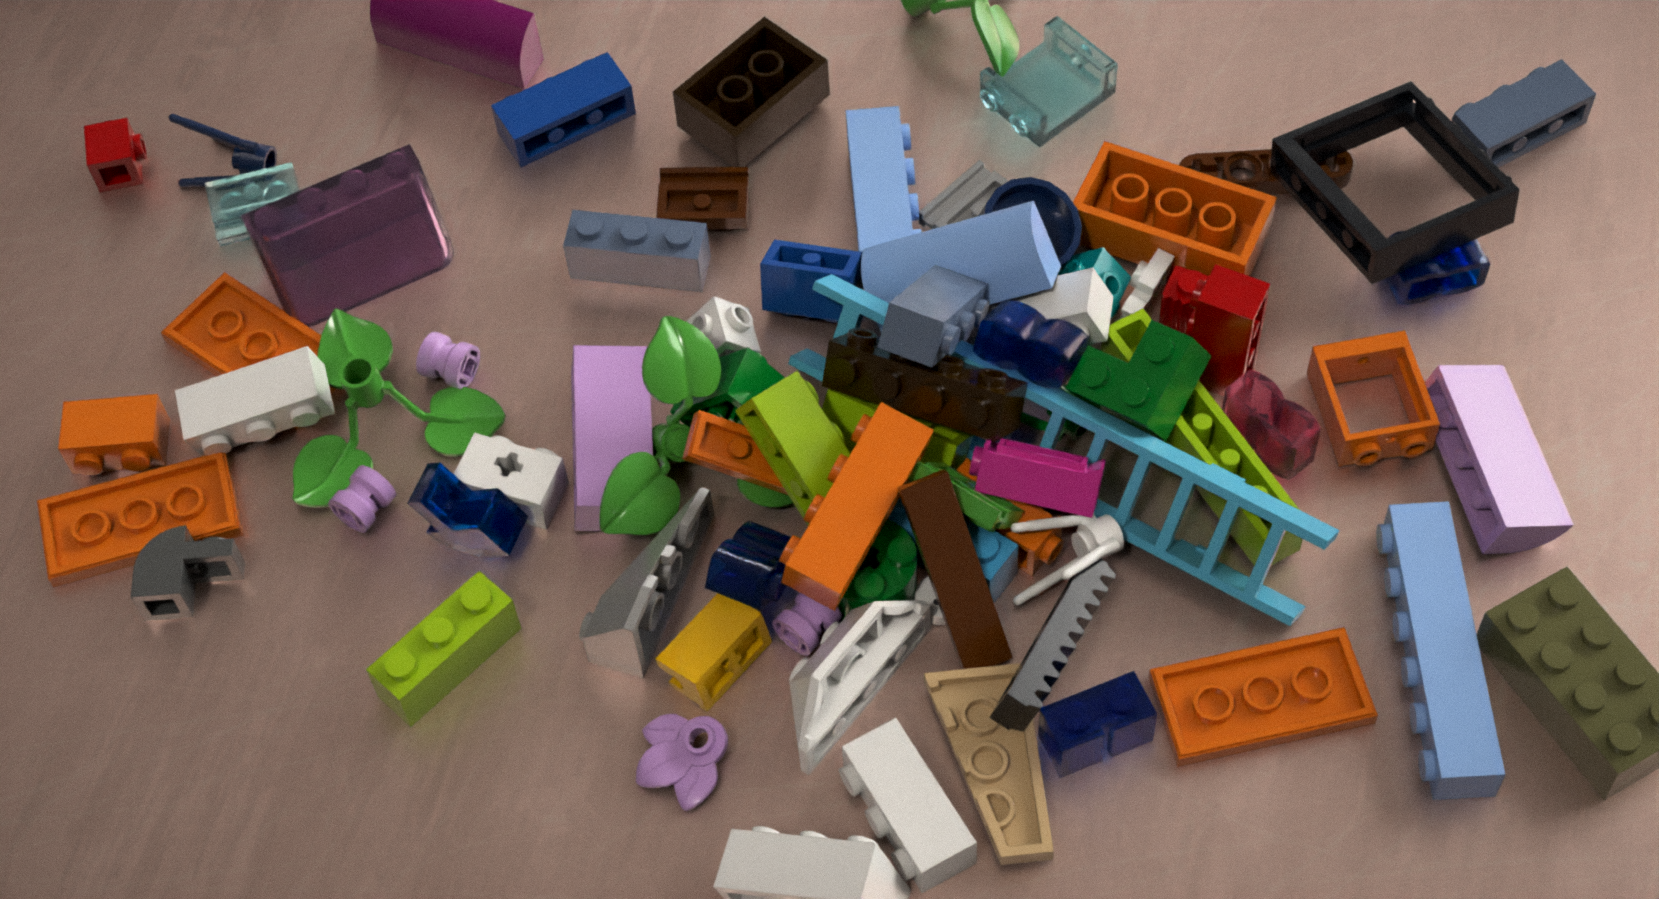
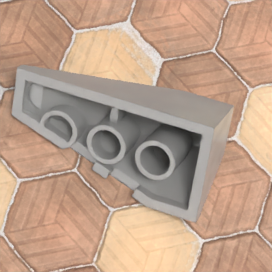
[579,487,714,678]

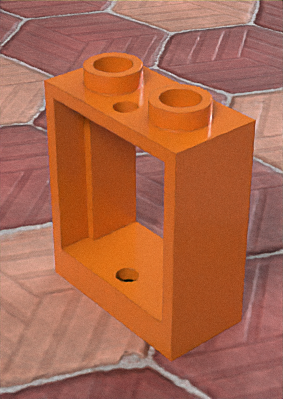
[1307,330,1440,467]

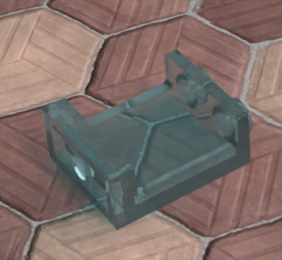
[980,16,1118,148]

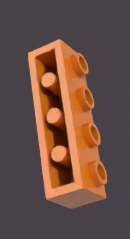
[779,402,934,611]

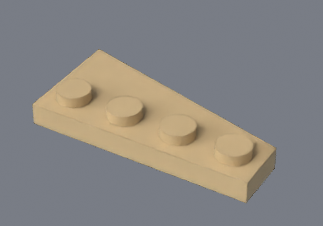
[924,663,1054,865]

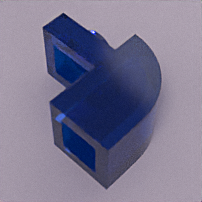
[407,462,528,558]

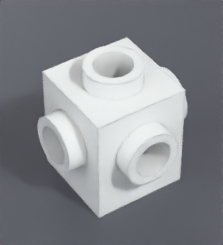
[686,296,761,357]

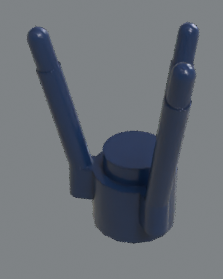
[169,114,277,188]

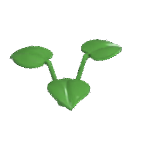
[901,0,1020,79]
[292,308,506,508]
[599,316,793,535]

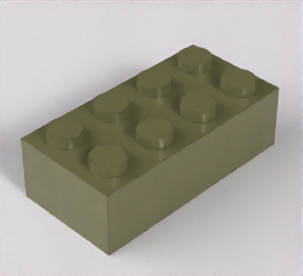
[1476,566,1659,801]

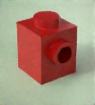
[84,117,147,193]

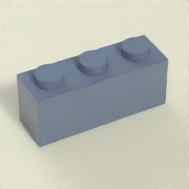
[1452,59,1596,168]
[563,210,711,292]
[877,265,989,368]

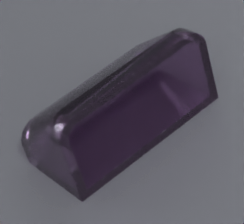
[241,144,454,327]

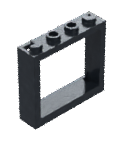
[1270,81,1520,284]

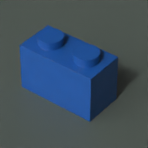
[760,239,863,323]

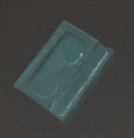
[205,162,308,247]

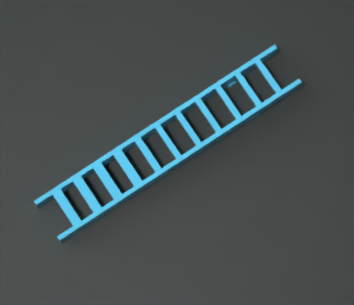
[788,274,1340,626]

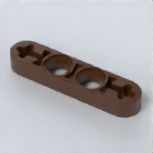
[1179,149,1353,195]

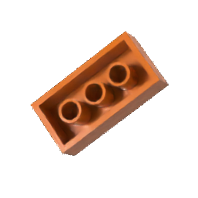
[1073,141,1277,276]

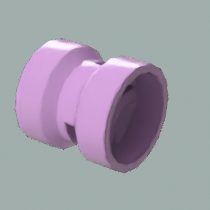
[416,332,480,390]
[328,465,397,533]
[772,593,842,656]

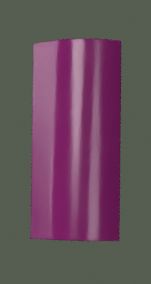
[370,0,544,90]

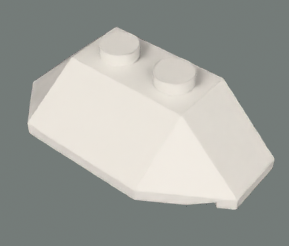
[789,600,931,775]

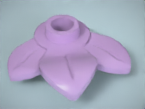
[636,714,728,811]

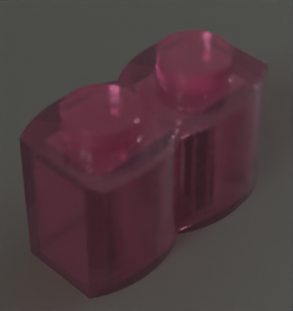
[1222,370,1321,480]

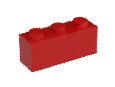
[1185,264,1270,402]

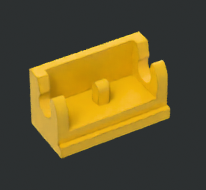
[655,589,772,712]

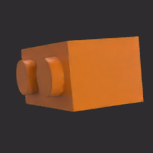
[58,394,170,475]

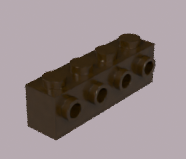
[822,328,1028,442]

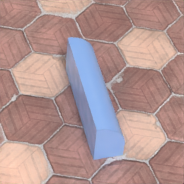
[861,201,1061,332]

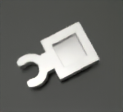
[1119,248,1175,320]

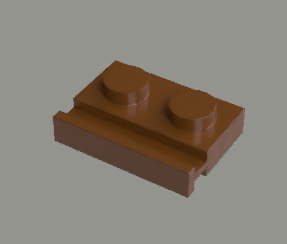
[656,167,750,229]

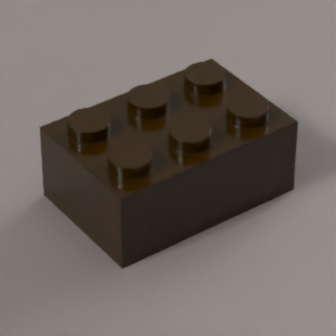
[673,17,830,167]

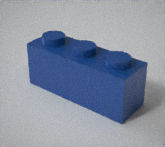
[491,52,636,167]

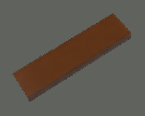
[897,469,1013,669]

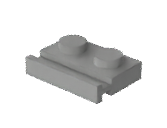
[919,160,1009,229]

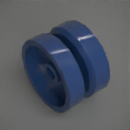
[978,177,1082,274]

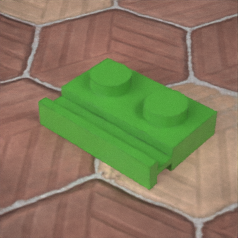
[908,462,1024,532]

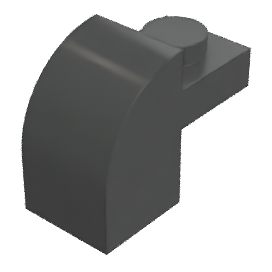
[130,525,245,621]

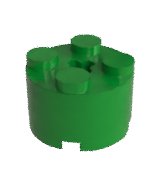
[838,519,918,623]

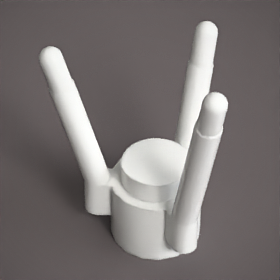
[1011,513,1124,605]

